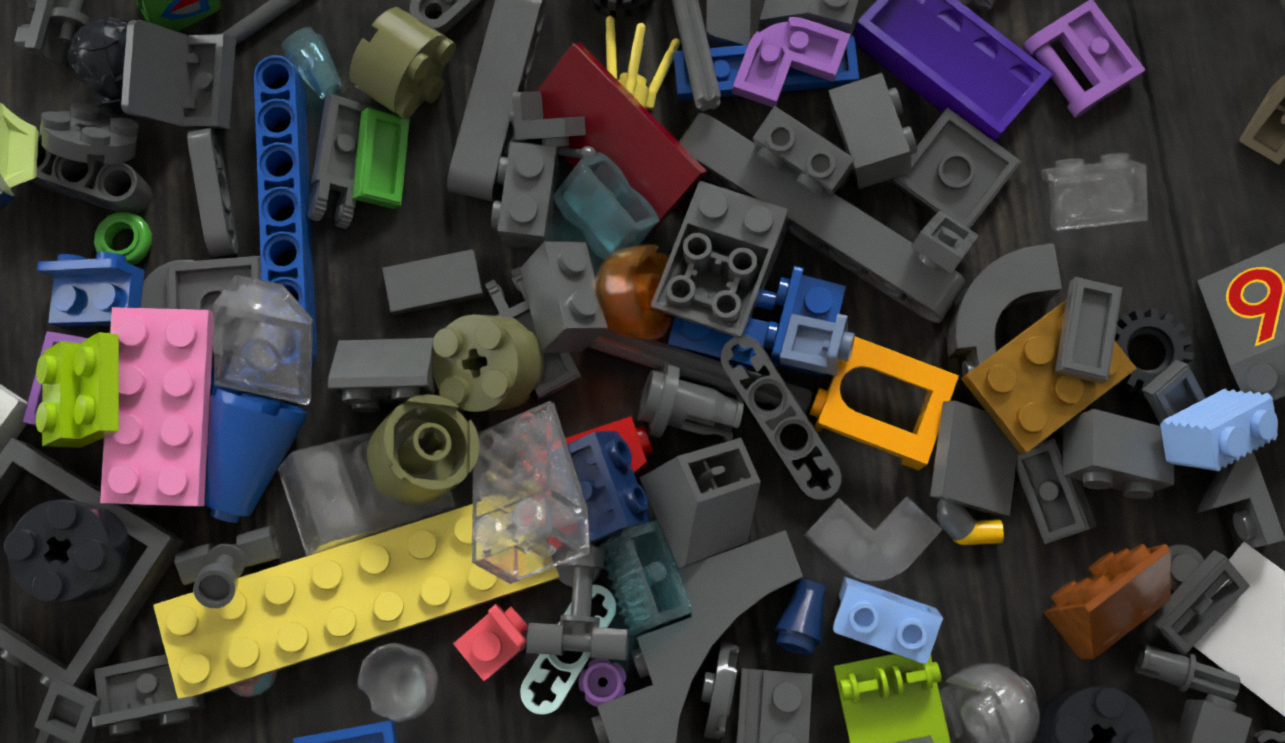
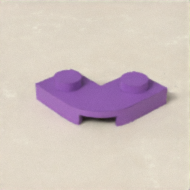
[732,17,850,107]

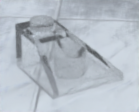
[213,275,313,405]

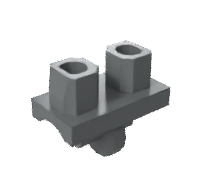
[14,0,92,67]

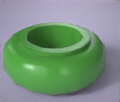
[94,212,152,265]

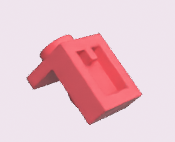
[453,604,528,681]

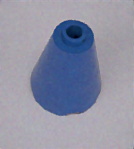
[204,385,308,523]

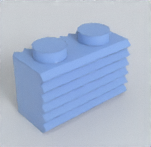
[1160,388,1278,471]

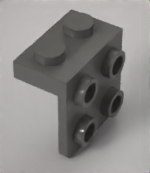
[121,20,236,129]

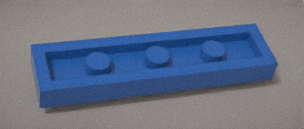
[674,36,859,101]

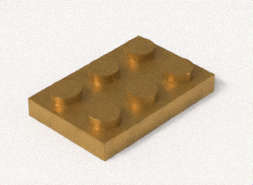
[961,299,1137,455]

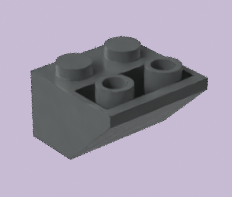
[328,338,440,412]
[640,438,761,569]

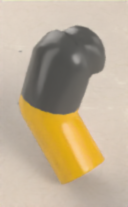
[936,500,1004,545]

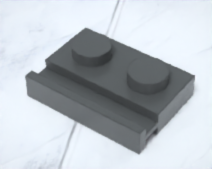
[736,668,813,743]

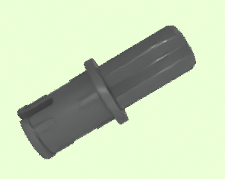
[1135,643,1241,701]

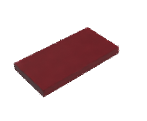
[537,43,707,239]

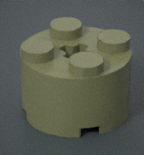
[349,7,456,119]
[433,314,544,412]
[367,394,480,505]

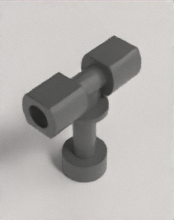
[175,525,281,608]
[526,545,630,660]

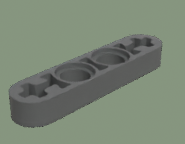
[721,335,841,500]

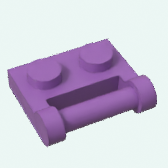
[1022,0,1145,118]

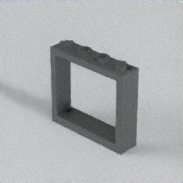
[0,438,186,691]

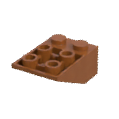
[1044,544,1171,660]

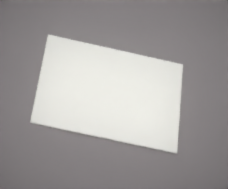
[1177,542,1285,717]

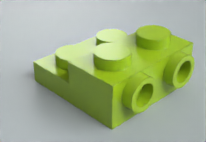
[36,332,119,448]

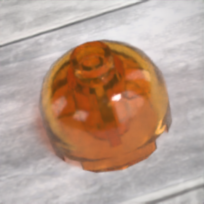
[595,244,672,340]

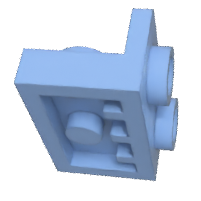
[833,576,943,663]

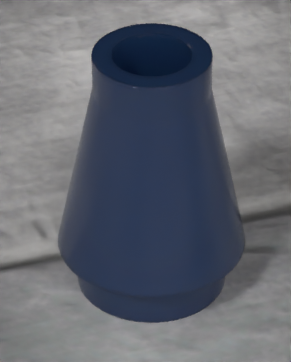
[774,579,826,656]

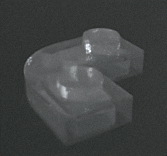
[805,496,943,581]

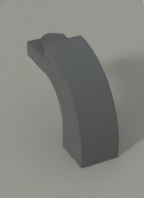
[947,244,1062,401]

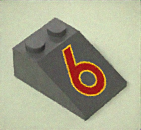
[1197,243,1285,402]

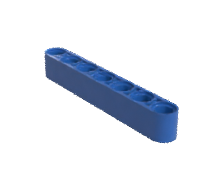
[254,55,317,374]

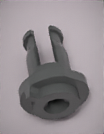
[638,363,744,441]

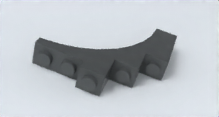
[592,530,803,743]

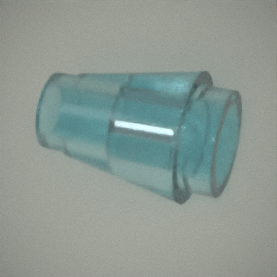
[281,27,343,98]

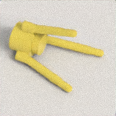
[606,16,680,110]

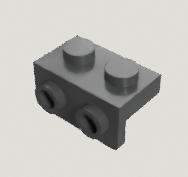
[91,654,205,736]

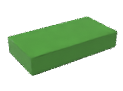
[352,108,410,209]

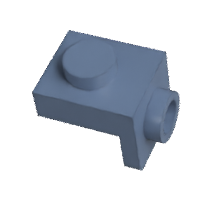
[780,314,855,376]

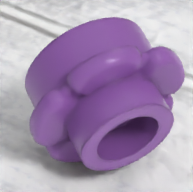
[578,658,626,706]

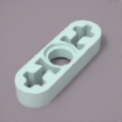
[520,585,616,714]

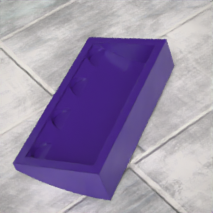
[851,0,1053,142]

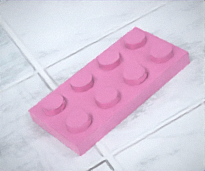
[100,307,215,506]

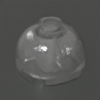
[940,664,1040,743]

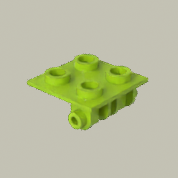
[834,654,951,743]

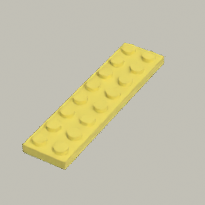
[153,486,560,699]

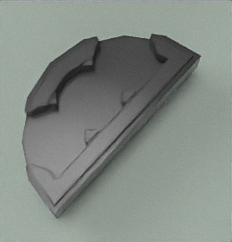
[700,640,739,740]

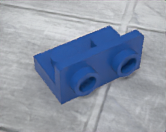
[37,252,145,327]
[763,266,846,378]

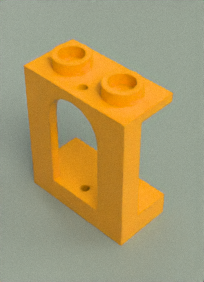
[809,337,959,471]

